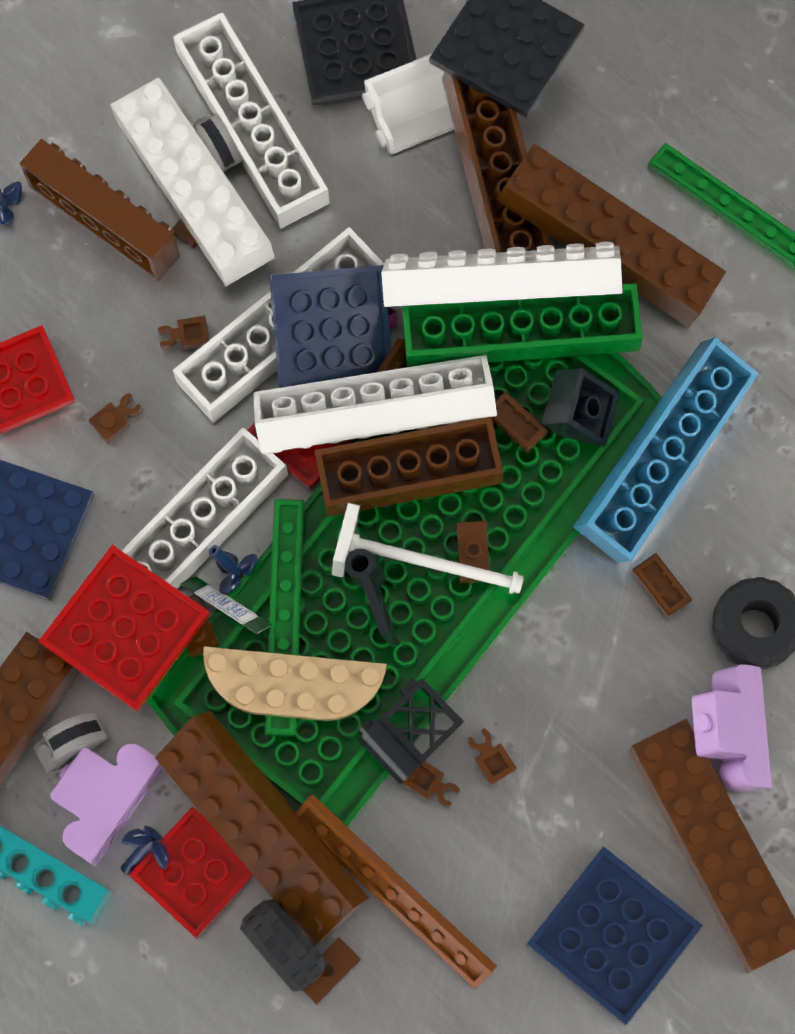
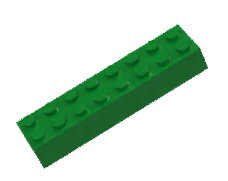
[402,284,643,367]

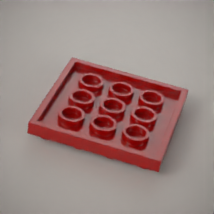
[39,544,210,712]

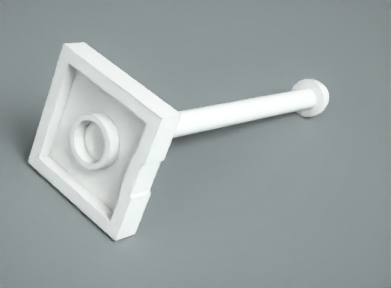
[331,503,524,594]

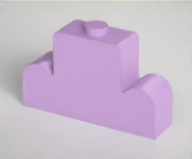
[692,664,772,793]
[50,744,163,867]

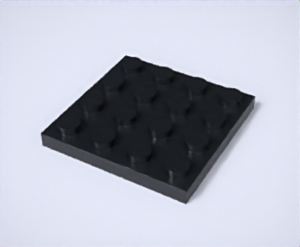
[292,0,417,104]
[429,0,585,118]

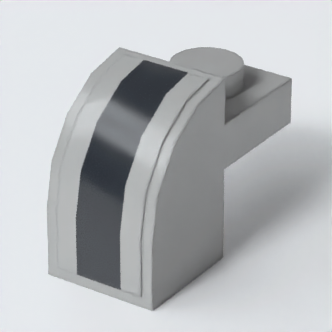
[192,114,242,172]
[34,712,108,773]

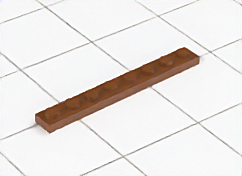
[295,794,497,989]

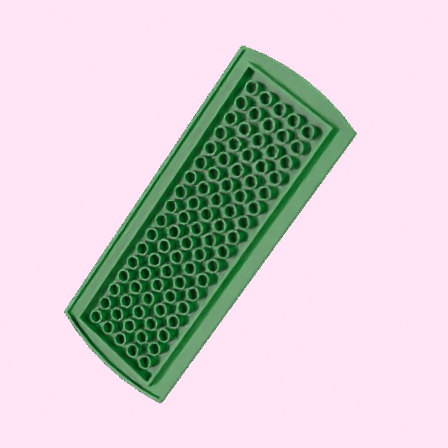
[147,353,662,828]

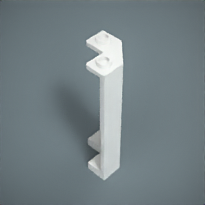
[362,54,543,155]

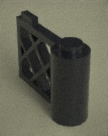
[345,548,400,647]
[357,678,465,785]

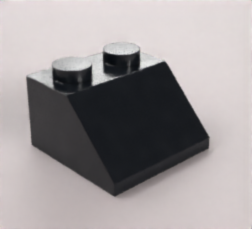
[541,368,619,447]

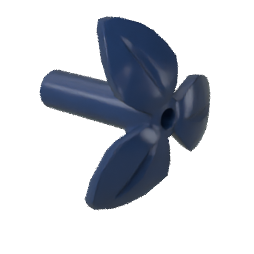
[0,181,22,226]
[209,545,257,593]
[121,825,169,875]

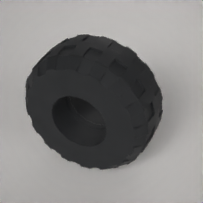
[712,577,795,670]
[240,899,327,992]

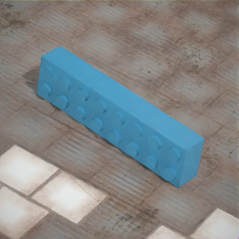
[573,337,759,563]

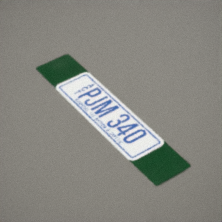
[181,576,272,633]

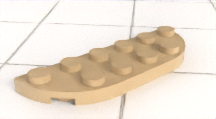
[203,647,387,721]

